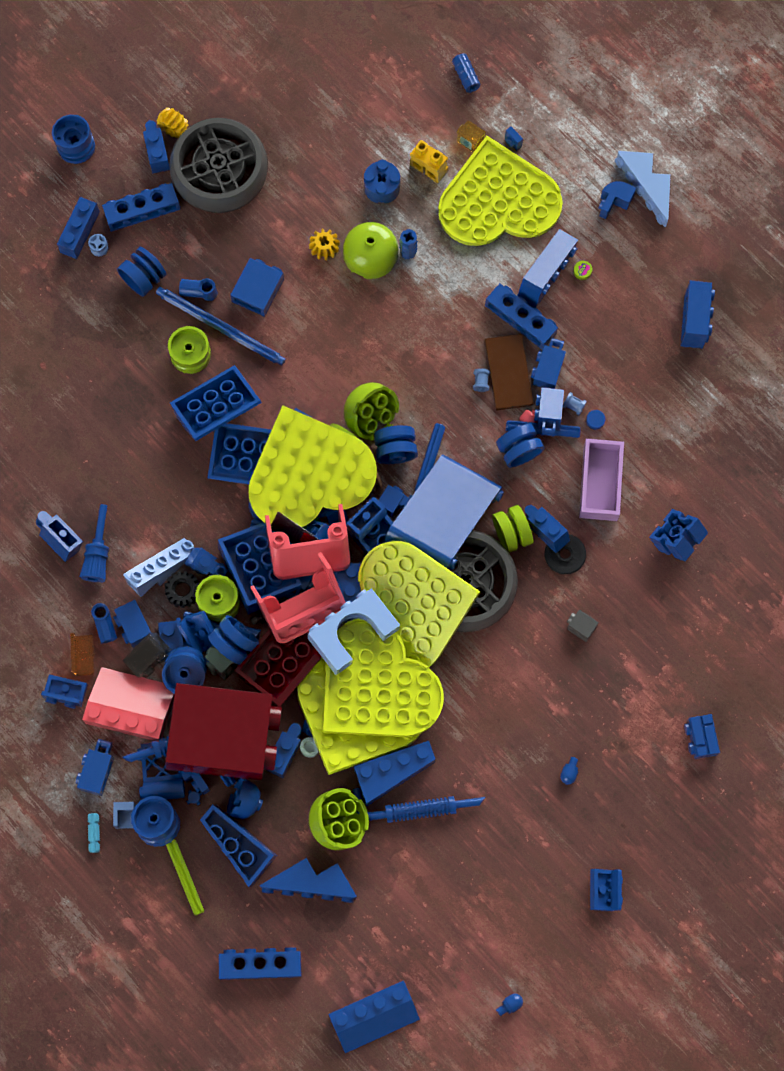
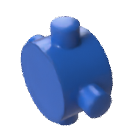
[186,790,202,806]

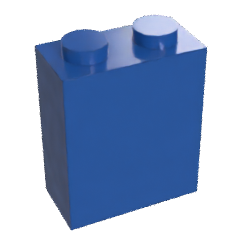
[230,258,284,317]

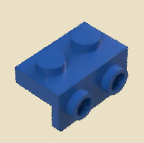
[178,611,214,653]
[41,674,88,709]
[590,869,623,912]

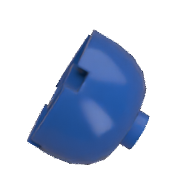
[227,778,263,819]

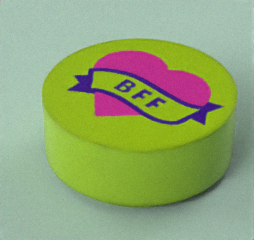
[573,261,592,280]

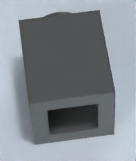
[567,610,599,642]

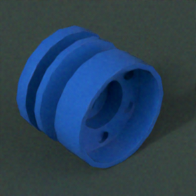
[52,114,96,164]
[117,247,167,297]

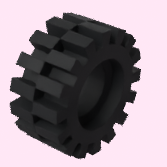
[164,571,199,608]

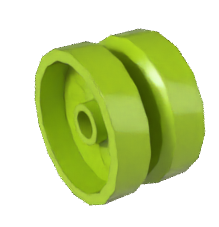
[168,326,211,374]
[492,505,534,553]
[195,575,240,623]

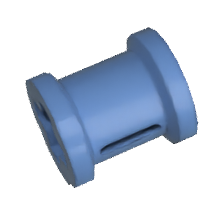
[473,369,490,392]
[563,392,587,416]

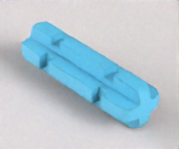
[88,813,100,853]

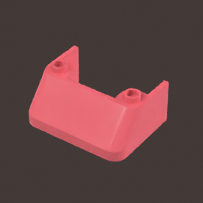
[265,504,350,580]
[250,552,346,643]

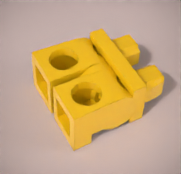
[410,140,449,183]

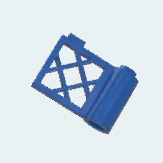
[137,743,185,800]

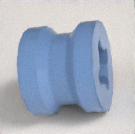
[88,234,109,257]

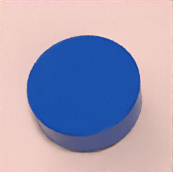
[586,410,605,430]

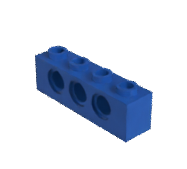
[102,183,180,232]
[485,283,558,350]
[219,948,302,980]

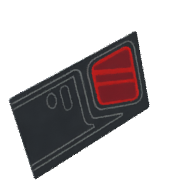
[271,512,319,544]

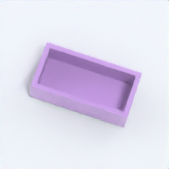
[579,439,624,521]

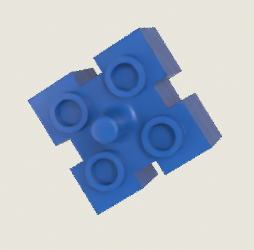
[649,509,708,562]

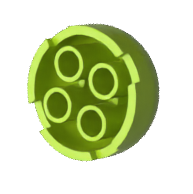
[343,222,398,279]
[343,382,399,441]
[309,788,369,850]

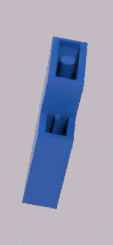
[260,858,357,903]

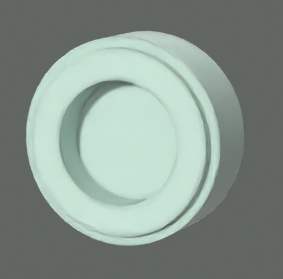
[300,737,319,758]

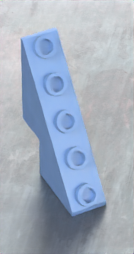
[615,151,670,227]
[123,538,194,597]

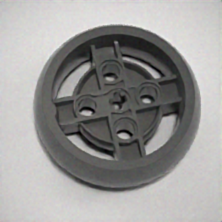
[169,118,268,213]
[451,530,518,632]

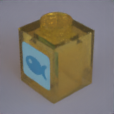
[457,120,486,152]

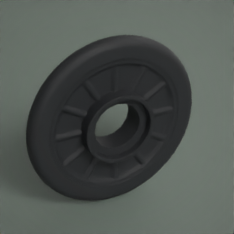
[544,534,586,574]

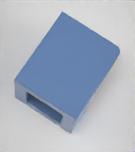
[113,802,136,829]

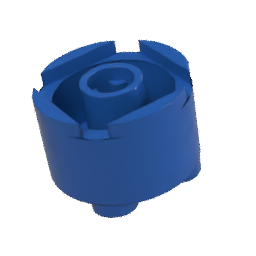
[364,159,400,204]

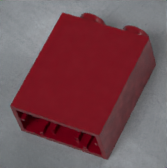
[166,683,282,780]

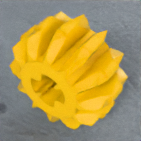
[156,107,189,138]
[309,228,340,261]

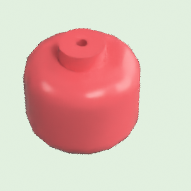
[519,410,538,423]

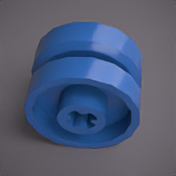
[496,423,545,468]
[374,425,418,464]
[208,615,259,665]
[162,646,207,694]
[131,796,180,847]

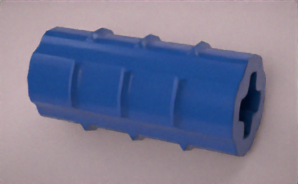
[452,53,481,93]
[399,229,418,260]

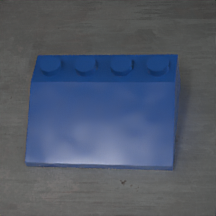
[170,365,261,441]
[207,423,272,484]
[218,522,302,614]

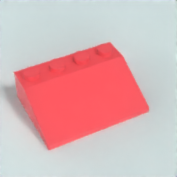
[82,667,175,742]

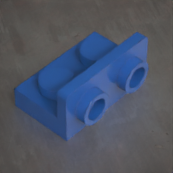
[158,618,188,662]

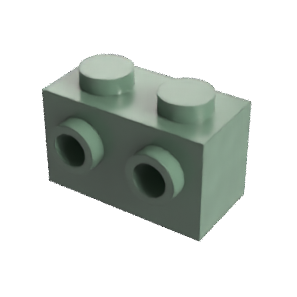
[205,646,238,681]

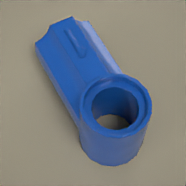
[179,278,218,301]
[91,603,118,644]

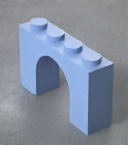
[308,588,400,675]

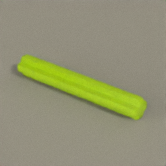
[166,839,204,915]

